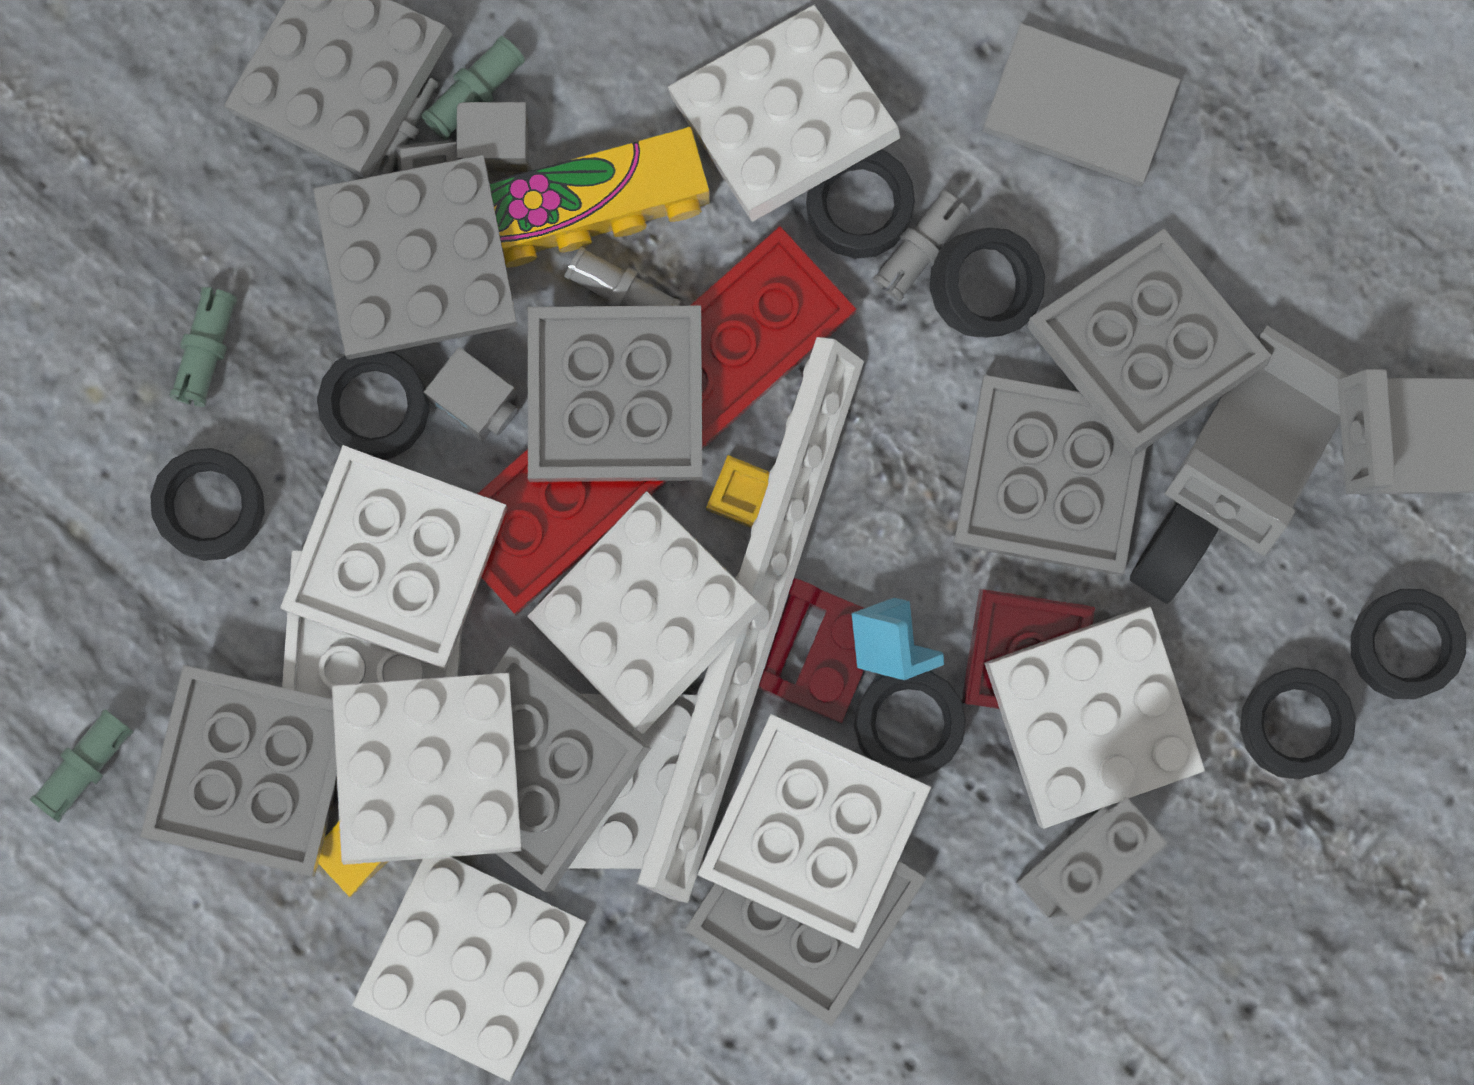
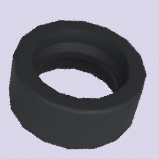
[806,149,915,259]
[929,227,1045,338]
[317,351,430,460]
[150,448,265,561]
[1130,502,1219,604]
[1351,589,1466,700]
[1240,667,1356,780]
[854,671,966,779]

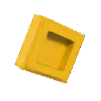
[706,455,770,529]

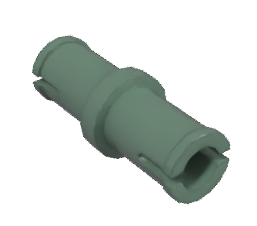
[421,36,525,140]
[169,287,238,407]
[29,709,134,823]

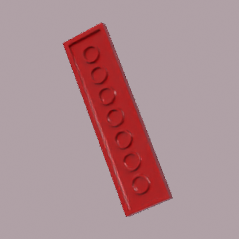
[477,226,857,616]

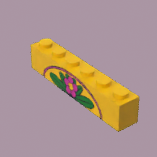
[489,127,709,268]

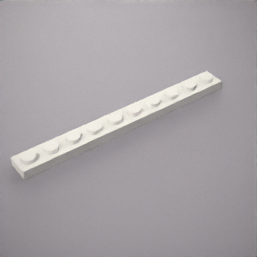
[637,337,864,903]

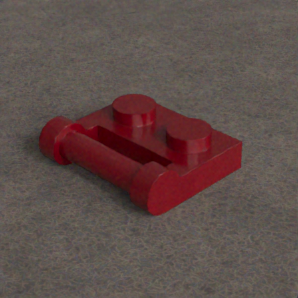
[758,578,864,724]

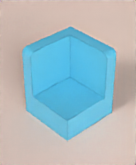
[851,598,944,680]

